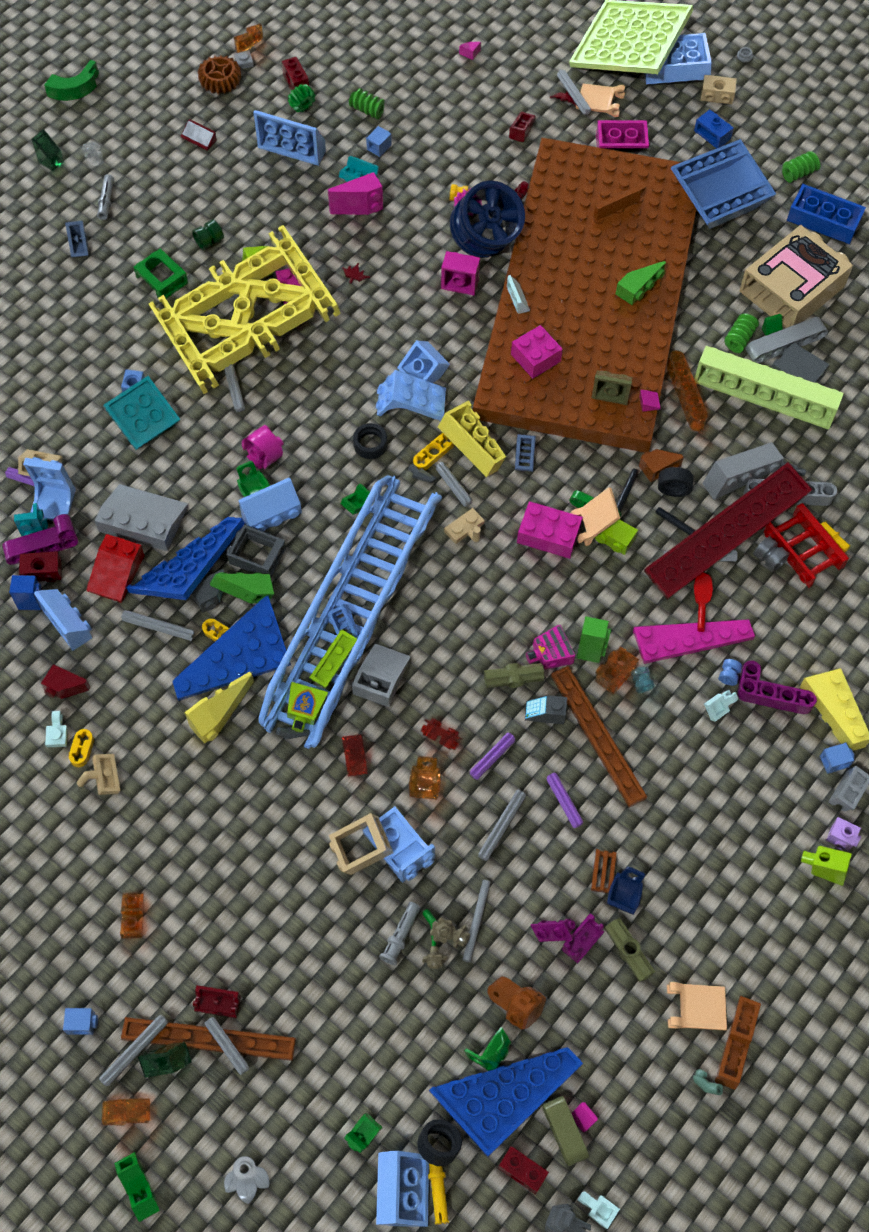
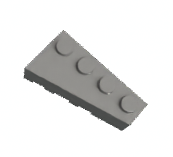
[702,442,784,500]

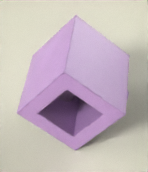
[826,817,861,851]

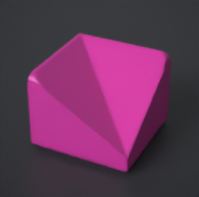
[459,42,481,60]

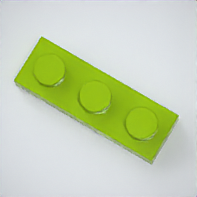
[309,629,357,689]

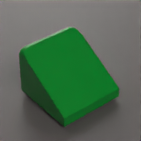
[762,314,783,336]

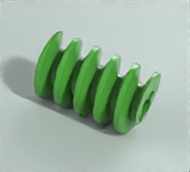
[349,88,385,120]
[782,151,821,183]
[724,314,759,353]

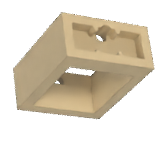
[329,813,393,875]

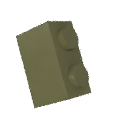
[591,370,633,405]

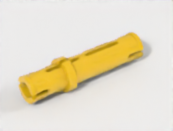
[428,1164,449,1225]

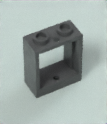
[227,525,286,578]

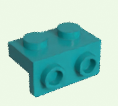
[339,156,379,182]
[14,503,48,537]

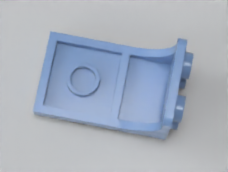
[376,370,446,421]
[23,457,76,521]
[363,807,435,883]

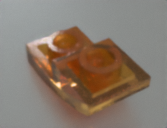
[234,23,263,53]
[120,893,144,939]
[102,1098,150,1126]

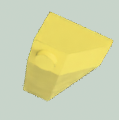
[185,672,254,744]

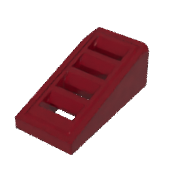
[509,112,536,142]

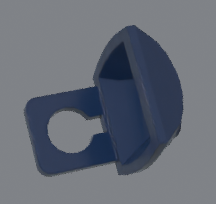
[607,866,646,915]

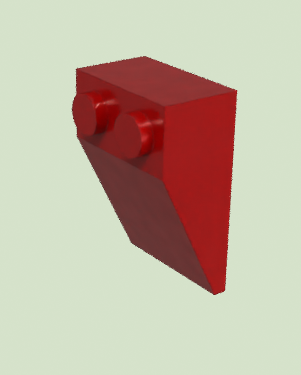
[86,534,145,603]

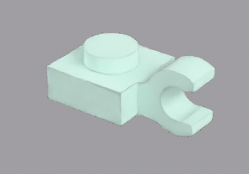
[704,690,738,721]
[45,711,68,747]
[577,1191,620,1229]

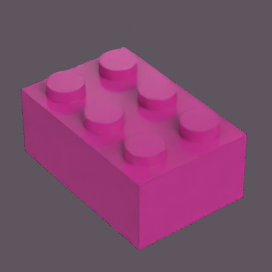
[517,501,583,559]

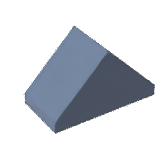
[65,220,89,257]

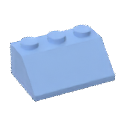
[238,477,302,532]
[34,589,92,651]
[376,1151,429,1227]

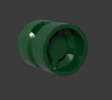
[192,219,224,250]

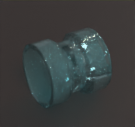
[630,667,655,693]

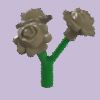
[422,909,470,969]

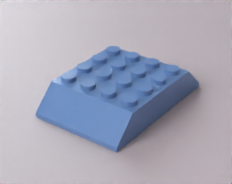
[671,139,776,229]

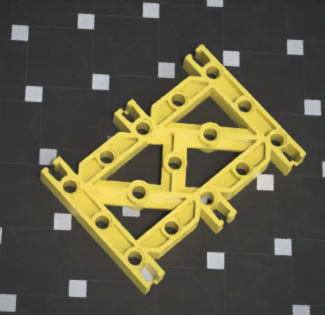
[148,225,341,394]

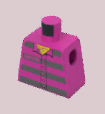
[526,625,575,669]

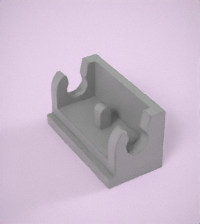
[829,766,869,811]

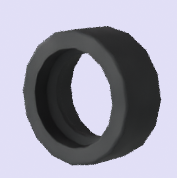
[353,423,387,459]
[658,467,694,497]
[417,1119,462,1166]

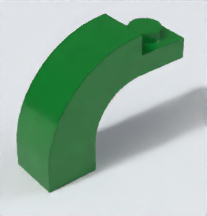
[44,60,99,101]

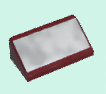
[181,119,217,151]

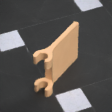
[576,83,625,117]
[570,487,620,546]
[667,982,727,1031]

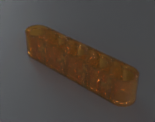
[667,350,708,431]

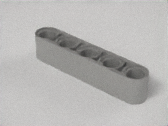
[745,317,828,363]
[743,479,837,506]

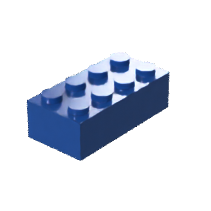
[787,184,866,244]

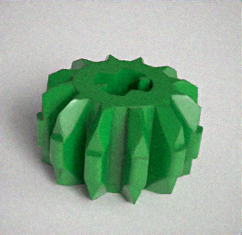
[288,84,316,113]

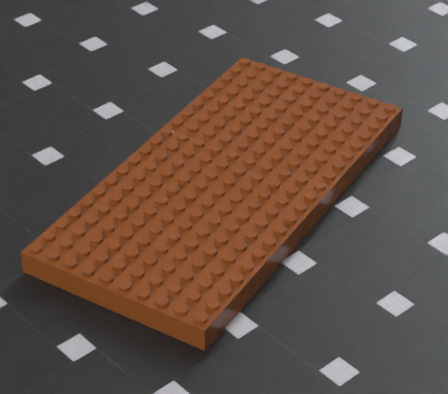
[473,138,696,453]

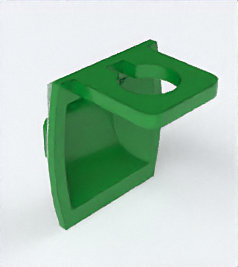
[236,461,270,497]
[464,1027,511,1071]

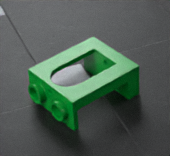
[133,248,188,302]

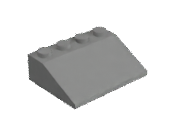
[95,484,188,552]

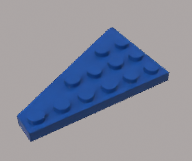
[126,517,245,600]
[172,596,291,701]
[429,1047,583,1157]

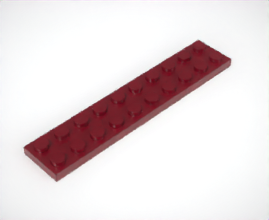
[644,462,812,600]

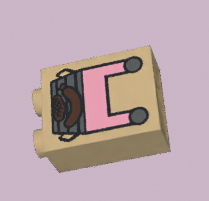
[739,225,853,328]

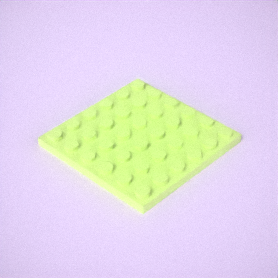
[569,0,693,74]

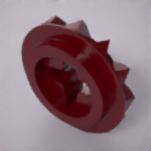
[514,181,529,201]

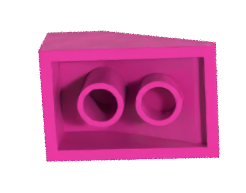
[328,172,383,215]

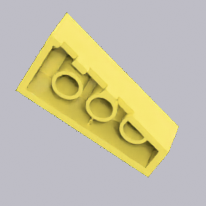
[438,400,506,477]
[799,668,869,751]

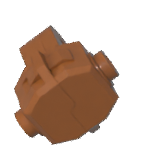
[487,976,546,1030]

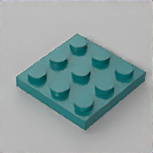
[103,376,181,450]

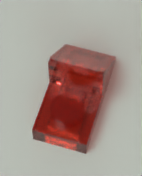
[342,734,368,777]

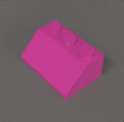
[596,120,649,148]

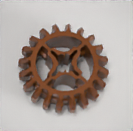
[198,55,241,95]

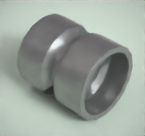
[753,536,790,572]

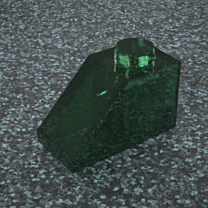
[31,129,64,172]
[138,1041,192,1078]

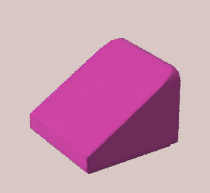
[639,390,660,412]
[571,1102,598,1132]

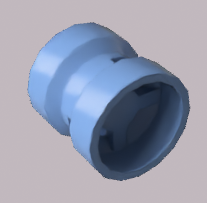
[718,659,743,686]

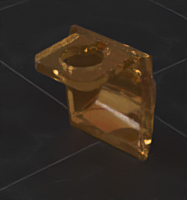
[409,756,441,800]

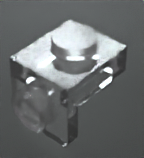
[81,142,104,167]

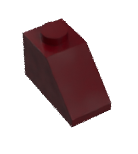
[41,664,91,699]

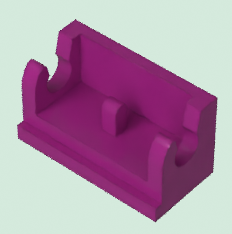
[562,913,604,964]

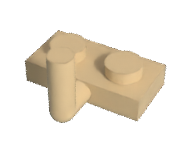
[444,508,485,544]
[77,754,120,795]

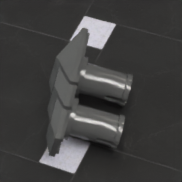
[545,1204,591,1232]

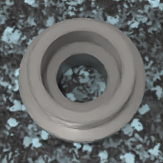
[737,47,753,62]

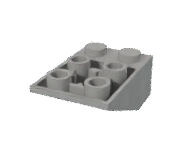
[352,644,411,707]

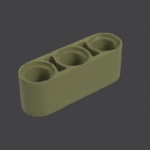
[542,1096,589,1167]

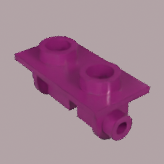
[530,919,575,942]

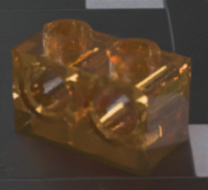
[595,646,639,695]

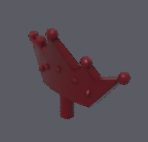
[550,91,576,107]
[342,263,370,284]

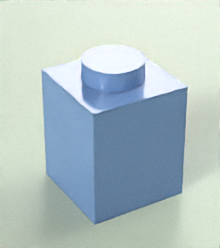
[366,126,392,157]

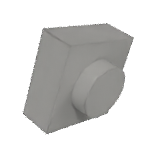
[234,51,254,69]

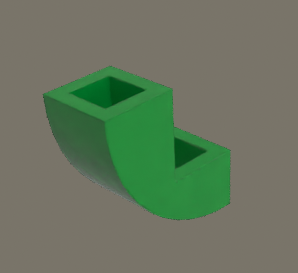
[114,1152,160,1222]

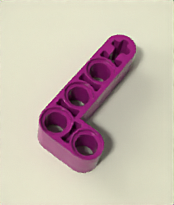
[2,514,78,565]
[737,661,817,715]

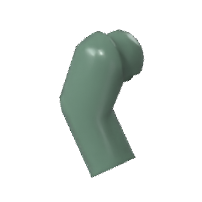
[693,1069,723,1095]

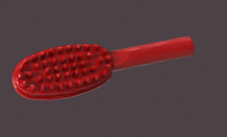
[694,573,713,632]

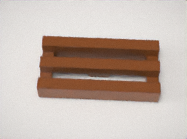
[591,849,617,893]

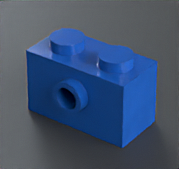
[694,109,734,148]
[9,575,42,610]

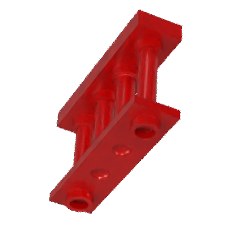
[764,503,849,588]

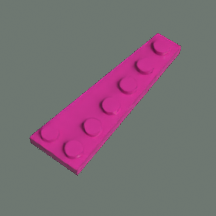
[633,620,755,664]

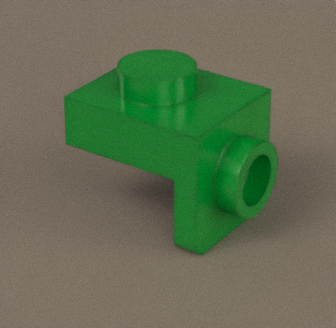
[340,484,370,515]
[344,1113,383,1153]

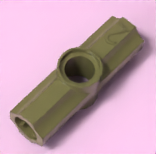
[484,663,544,688]
[604,918,655,983]

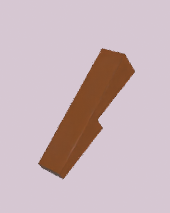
[715,996,761,1090]

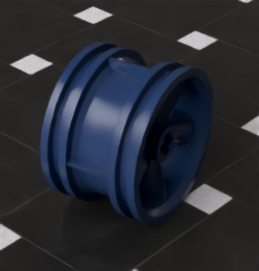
[450,181,525,258]

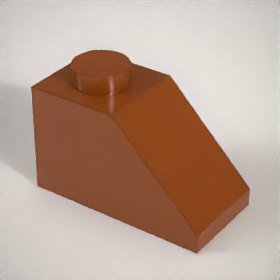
[639,449,684,482]

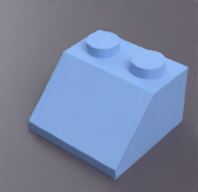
[397,340,450,383]

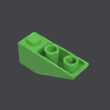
[616,261,666,305]
[210,572,274,603]

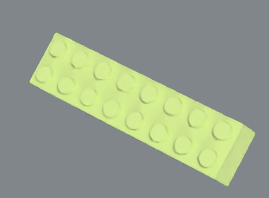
[694,346,844,430]

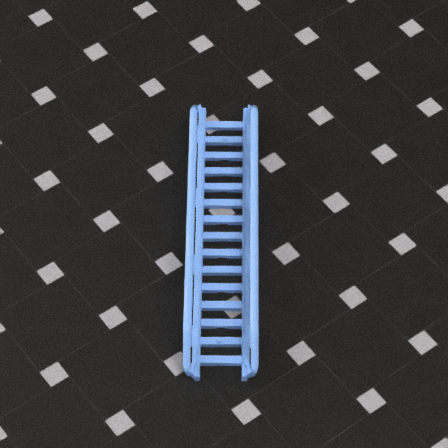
[259,475,442,749]

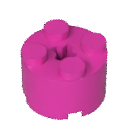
[242,425,283,469]

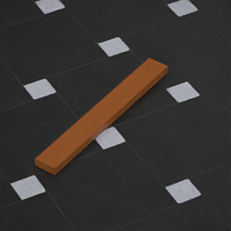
[551,666,647,808]
[121,1017,296,1061]

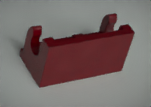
[193,985,241,1019]

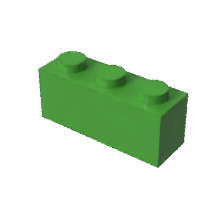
[577,616,611,663]

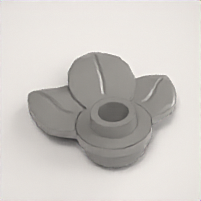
[224,1156,270,1204]

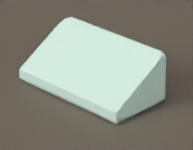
[507,275,530,314]

